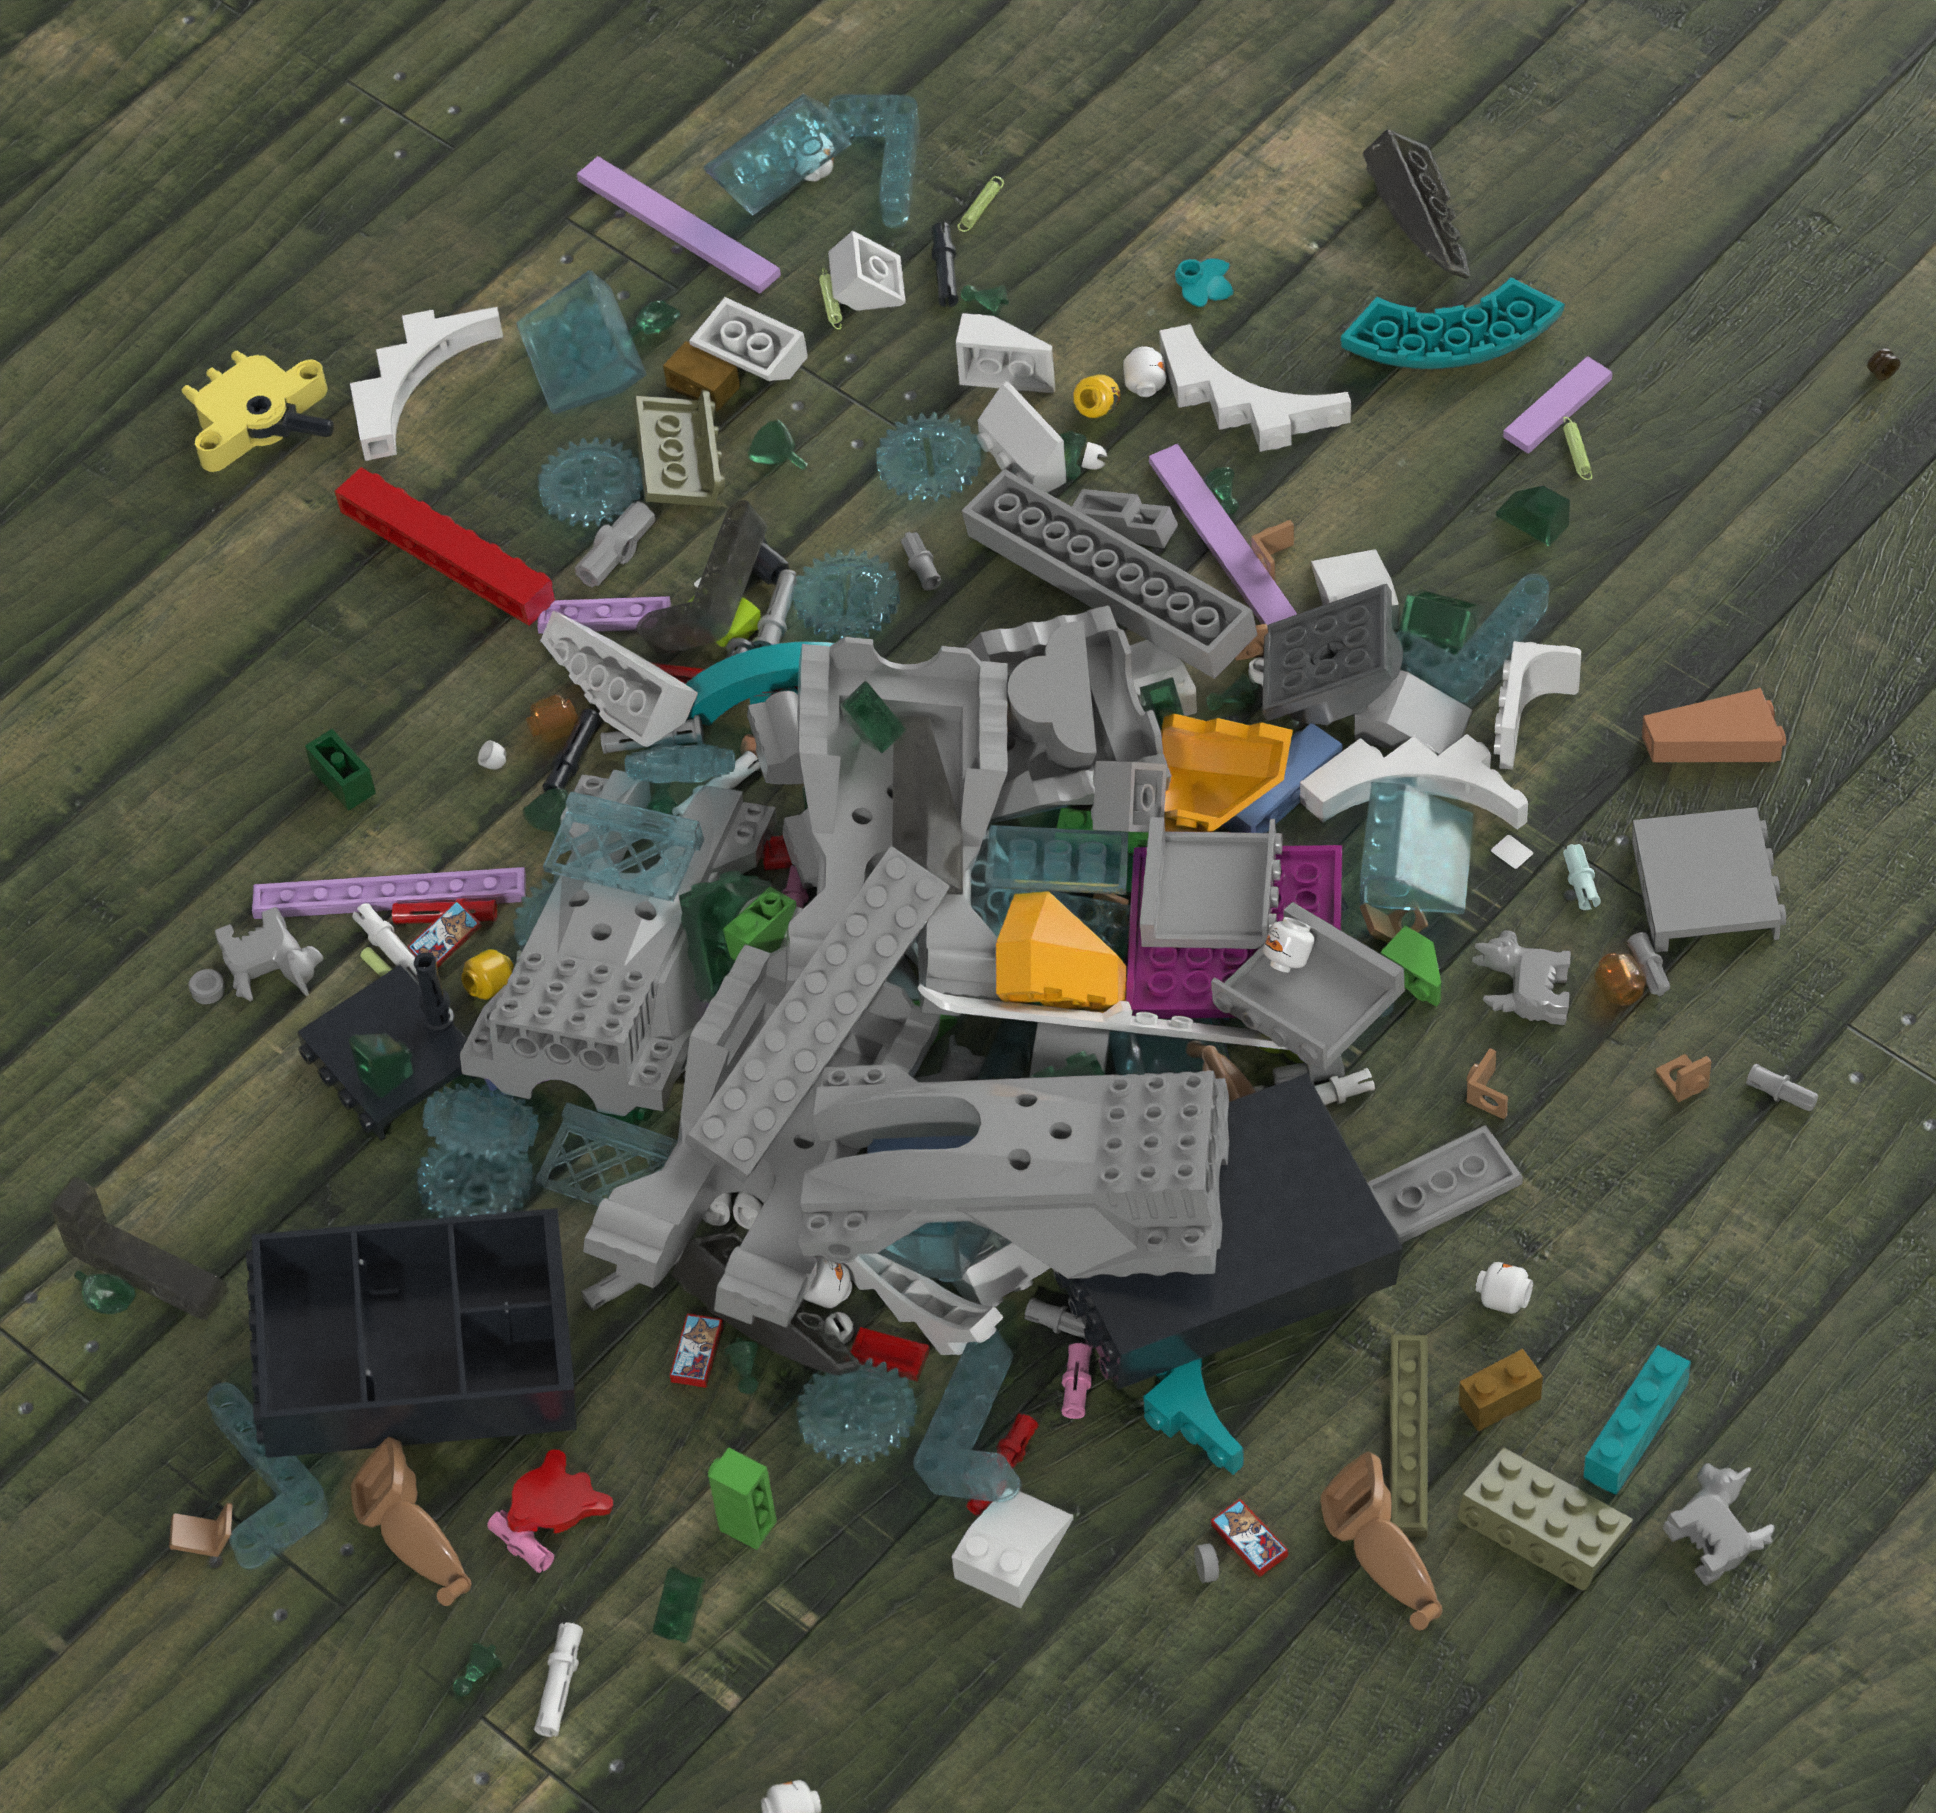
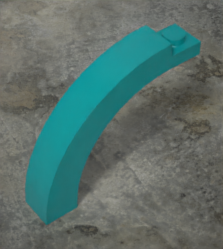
[685,642,835,726]

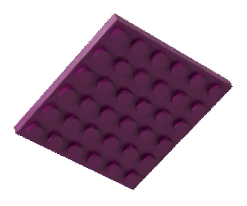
[1126,845,1342,1018]

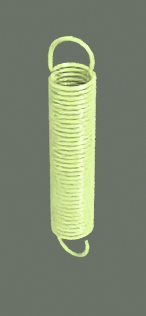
[958,176,1004,231]
[819,268,842,329]
[1563,417,1592,480]

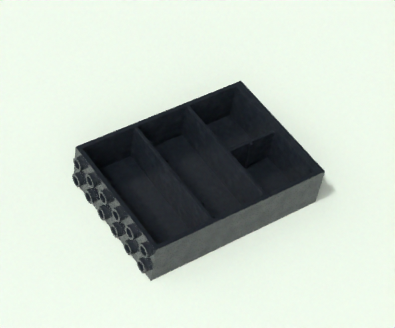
[1053,1074,1403,1390]
[246,1208,577,1458]

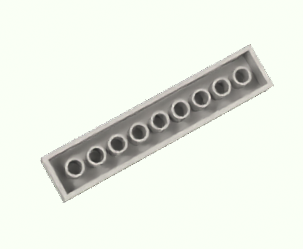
[962,469,1257,679]
[685,846,950,1183]

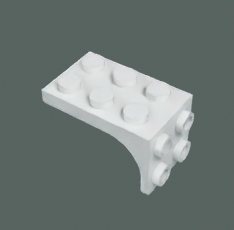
[1494,642,1581,770]

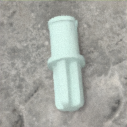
[1563,844,1601,910]

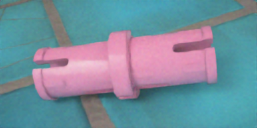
[1062,1343,1092,1419]
[487,1510,554,1573]

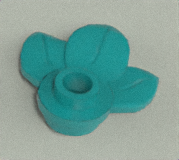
[1175,258,1233,307]

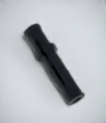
[931,222,959,307]
[542,709,601,798]

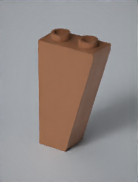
[1642,688,1786,762]

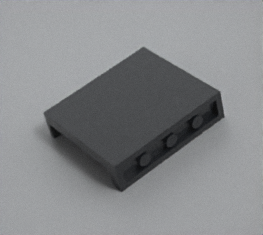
[297,965,477,1141]

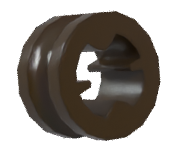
[1867,348,1901,381]

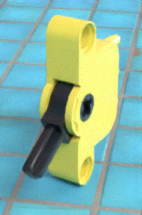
[182,351,334,472]

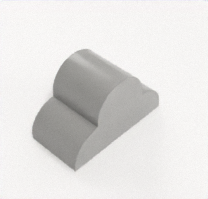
[1007,621,1097,772]
[1030,1022,1110,1078]

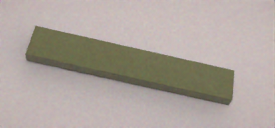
[1390,1335,1428,1537]

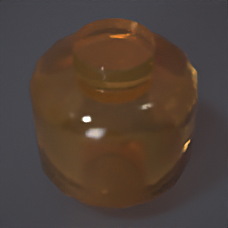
[526,694,578,743]
[1594,953,1646,1006]

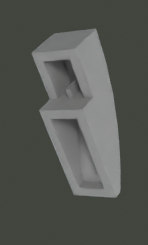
[1072,489,1178,548]

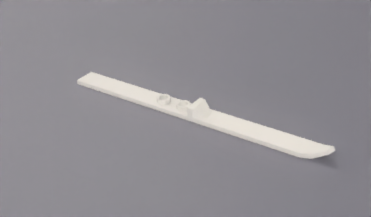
[918,983,1341,1056]

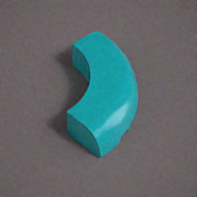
[1341,277,1564,369]

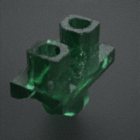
[652,1566,706,1644]

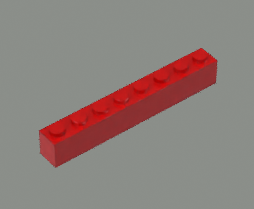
[335,467,555,626]

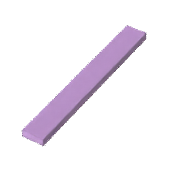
[577,156,781,294]
[1149,444,1297,625]
[252,867,526,919]

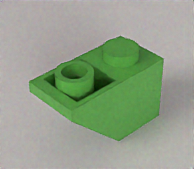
[723,887,797,960]
[1380,925,1441,1007]

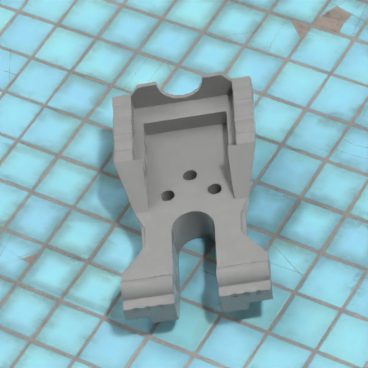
[747,606,1172,889]
[785,637,1008,1016]
[460,770,777,1116]
[583,944,941,1327]
[799,1064,1229,1278]

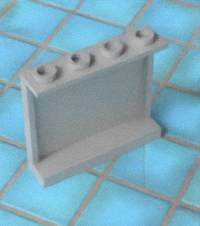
[1632,807,1786,952]
[1140,817,1283,949]
[1211,902,1405,1071]

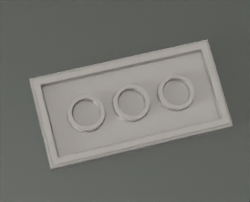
[1367,1125,1523,1244]

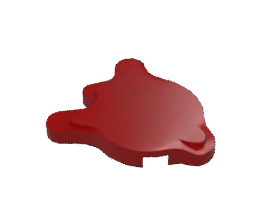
[506,1449,613,1534]

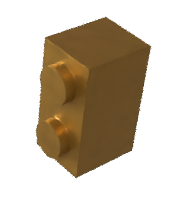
[663,341,740,412]
[1459,1349,1543,1432]

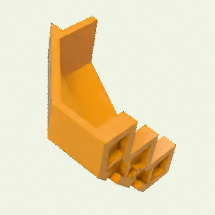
[1161,714,1293,832]
[996,891,1126,1013]

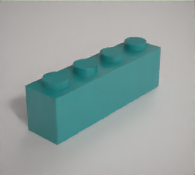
[1583,1345,1691,1495]

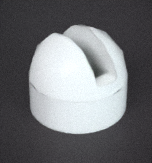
[1082,442,1107,470]
[1248,658,1264,687]
[478,740,507,770]
[824,1312,854,1345]

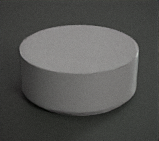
[189,969,225,1004]
[1195,1543,1219,1583]

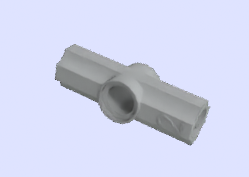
[575,501,655,588]

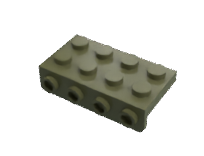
[633,390,725,506]
[1458,1448,1633,1590]

